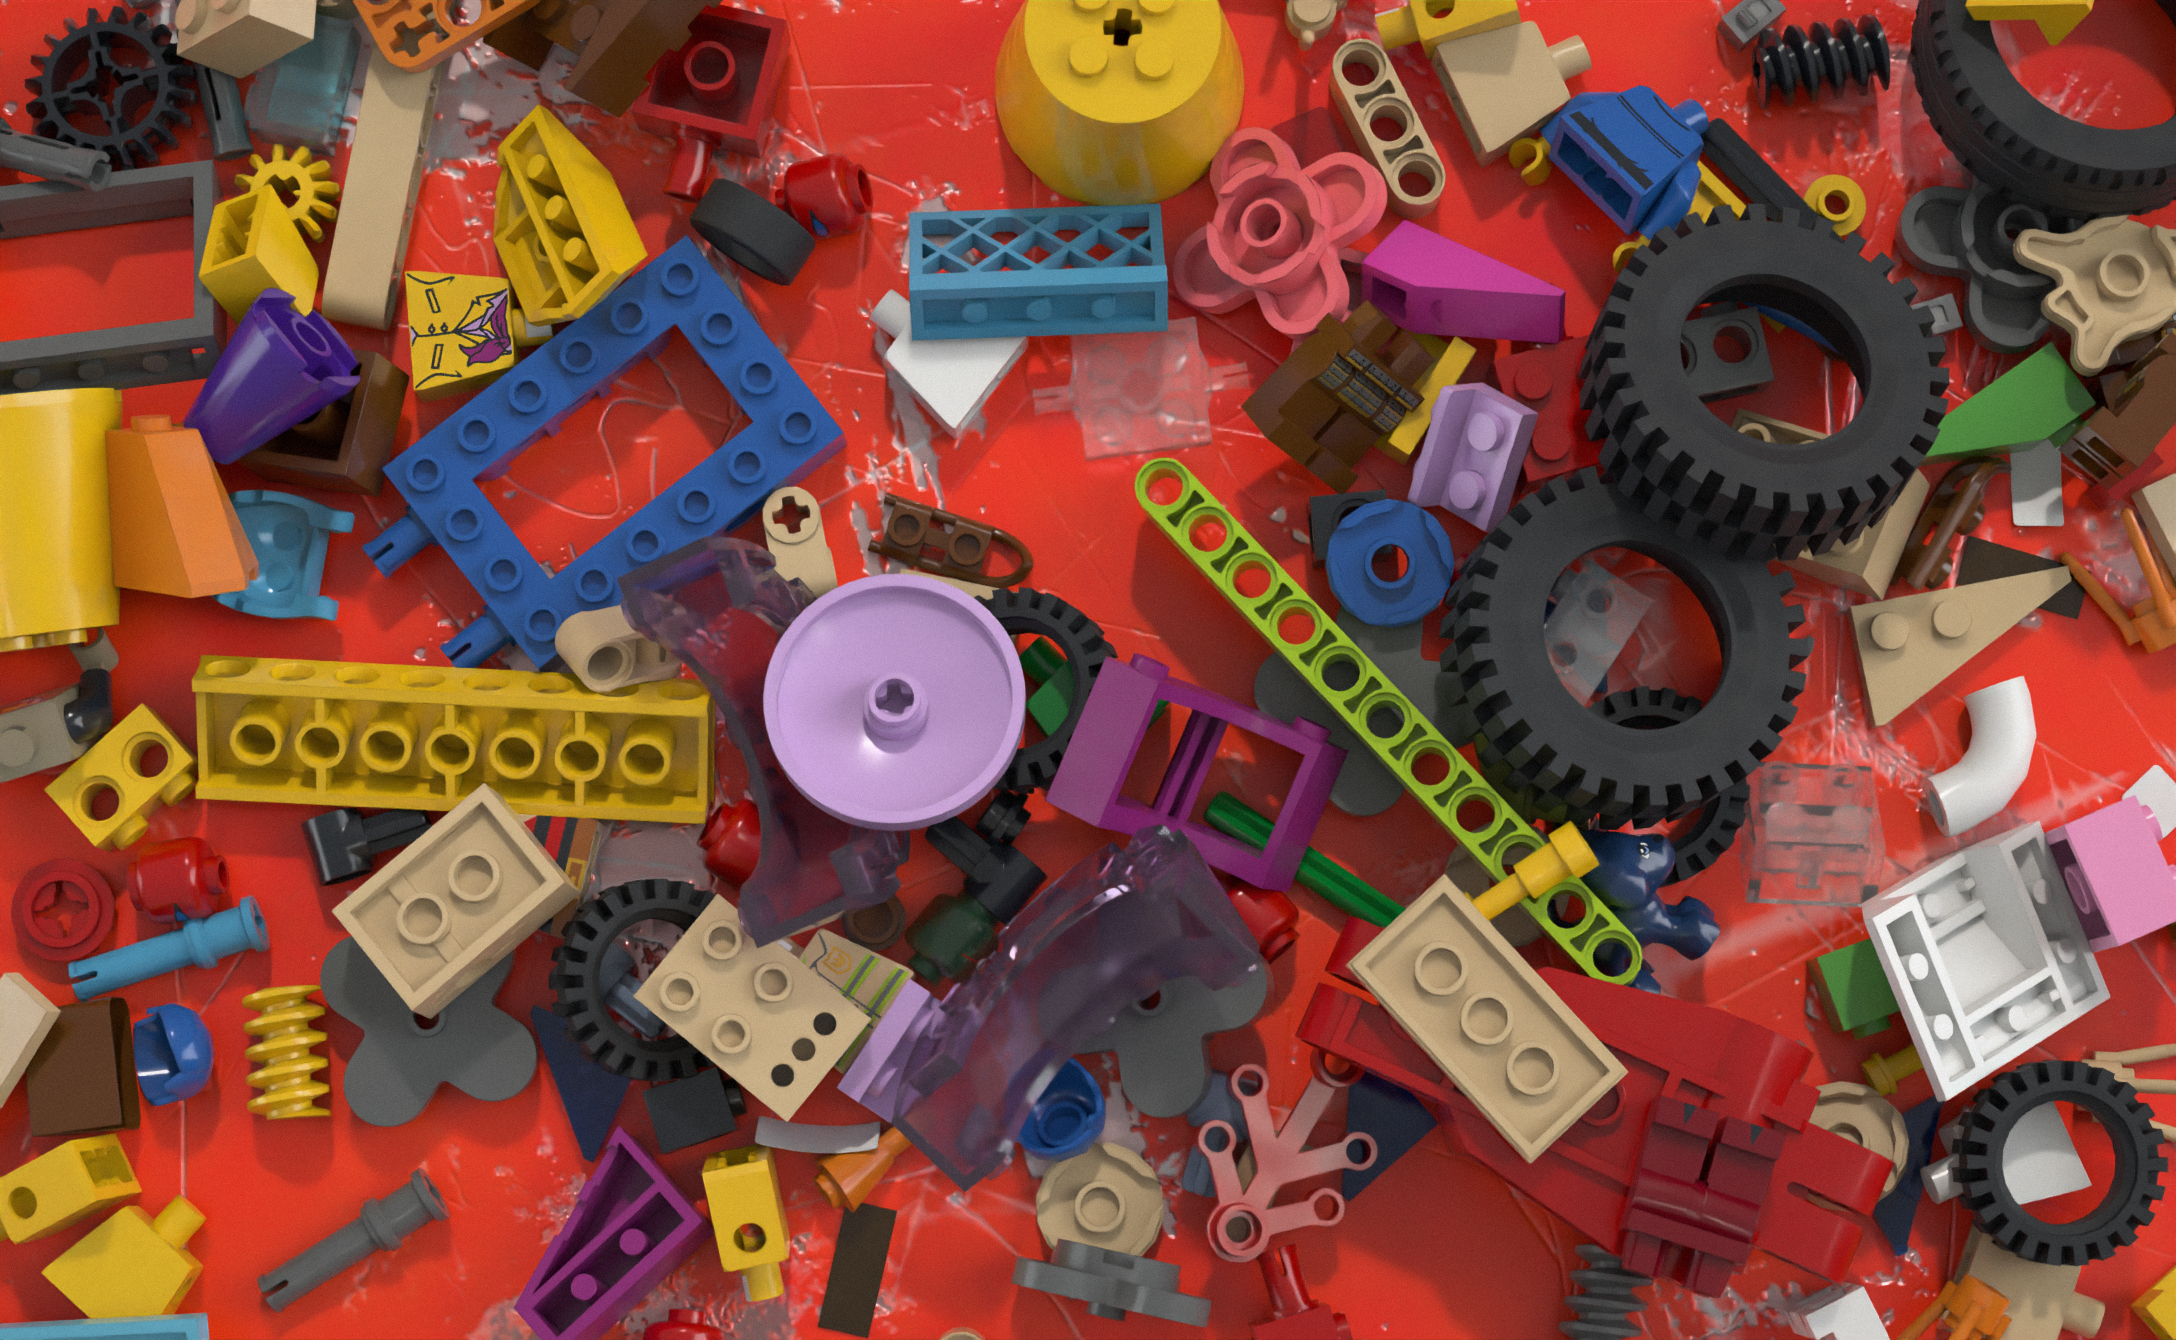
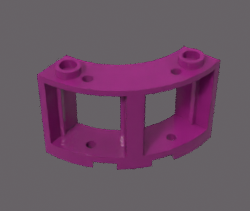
[1045,652,1349,892]

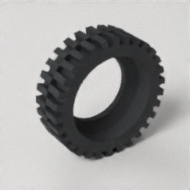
[1579,204,1950,561]
[1439,465,1808,830]

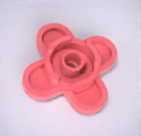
[1173,127,1387,341]

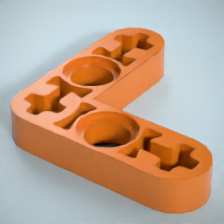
[352,0,542,73]

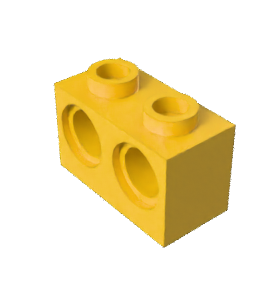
[44,703,198,852]

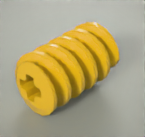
[242,985,331,1120]

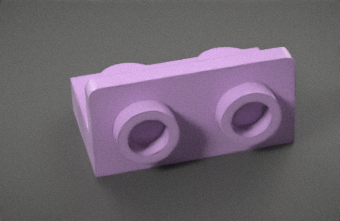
[1407,382,1539,532]
[837,979,963,1123]

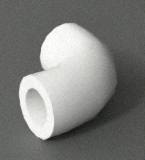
[1924,676,2037,838]

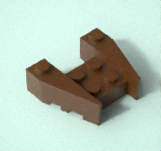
[482,0,723,118]

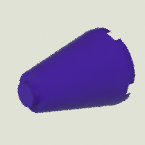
[183,288,360,465]

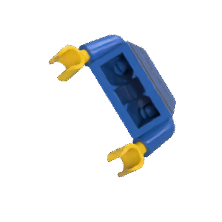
[1509,85,1709,273]

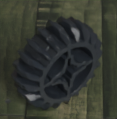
[24,6,198,172]

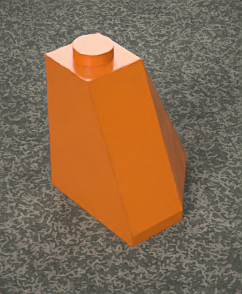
[105,415,260,598]

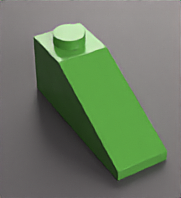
[1919,342,2096,466]

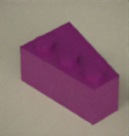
[514,1125,715,1340]

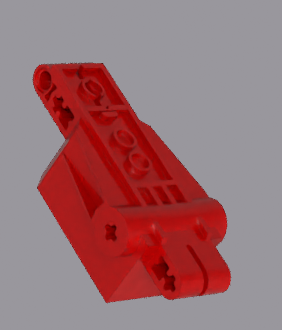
[1294,916,1894,1298]

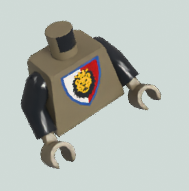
[0,628,119,783]

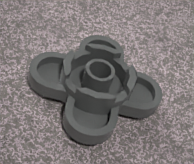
[1895,175,2092,354]
[1253,580,1473,818]
[1039,879,1274,1119]
[320,936,540,1127]
[1011,1238,1212,1328]

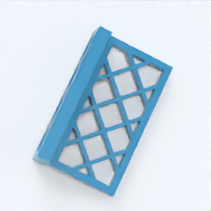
[909,204,1168,341]

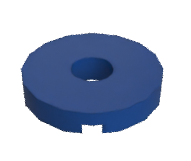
[1324,499,1455,628]

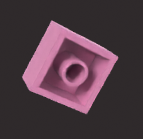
[2044,795,2176,953]

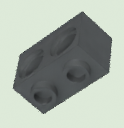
[1680,301,1775,404]

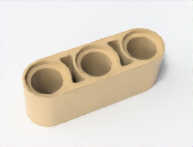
[1329,38,1446,219]

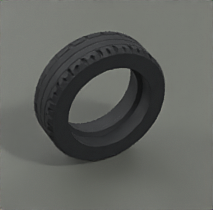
[1911,0,2176,220]

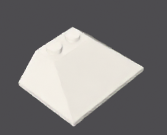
[1861,821,2111,1102]

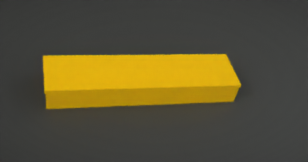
[192,655,716,824]

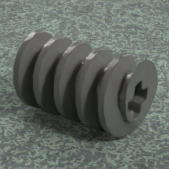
[1557,1243,1654,1340]

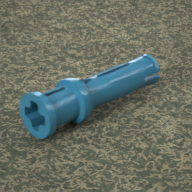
[68,895,270,1002]

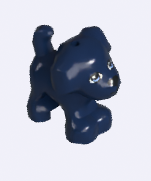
[1536,828,1720,995]

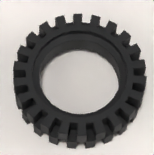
[974,587,1118,794]
[1550,686,1750,888]
[549,879,716,1081]
[1951,1060,2168,1266]

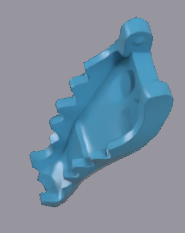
[210,490,355,621]

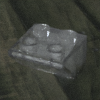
[1740,761,1886,907]

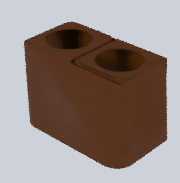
[25,996,141,1137]

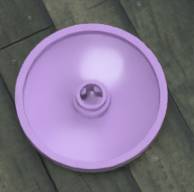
[763,574,1026,831]

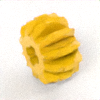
[235,144,342,243]

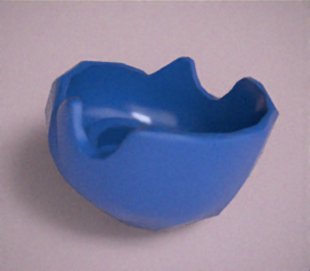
[133,1003,215,1106]
[1007,1054,1106,1163]

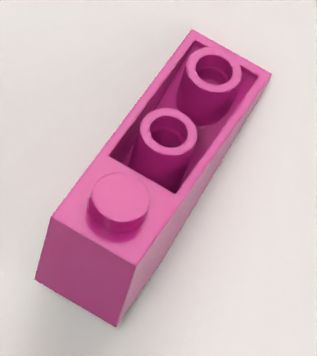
[1362,220,1566,344]

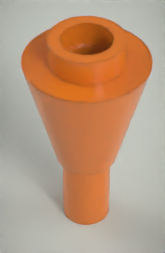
[812,1113,926,1212]

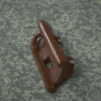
[1889,456,2012,590]
[868,492,1034,589]

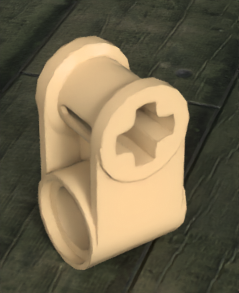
[763,487,838,615]
[554,597,683,692]

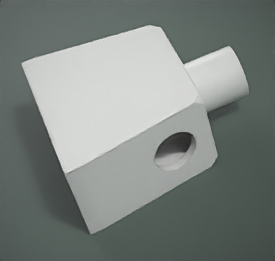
[870,289,1029,440]
[1920,1101,2092,1205]

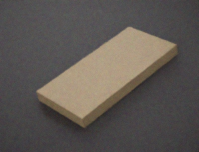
[1345,874,1628,1164]

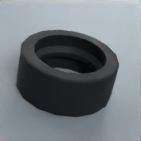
[689,178,815,286]

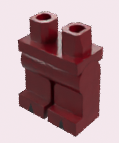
[1618,1095,1787,1298]

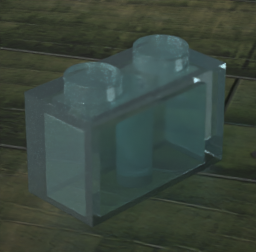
[244,14,362,158]

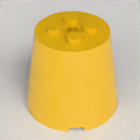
[995,0,1245,206]
[0,388,123,652]

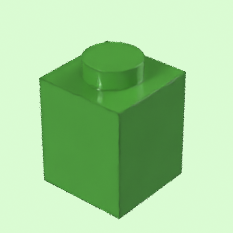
[1806,938,1901,1040]

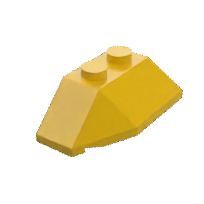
[493,104,648,327]

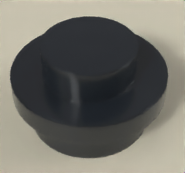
[975,790,1032,847]

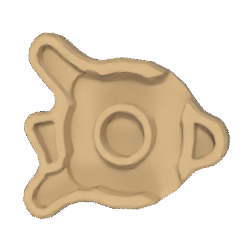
[2013,215,2176,377]

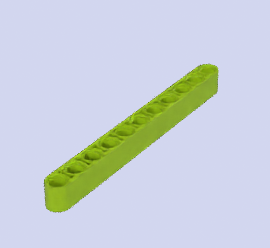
[1134,457,1643,986]

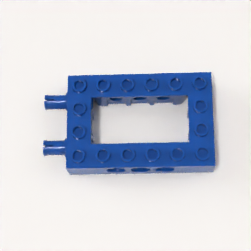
[362,235,847,672]

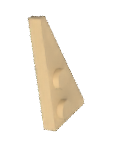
[1846,566,2071,729]

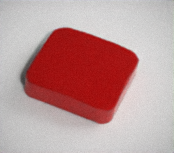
[1271,107,1346,170]

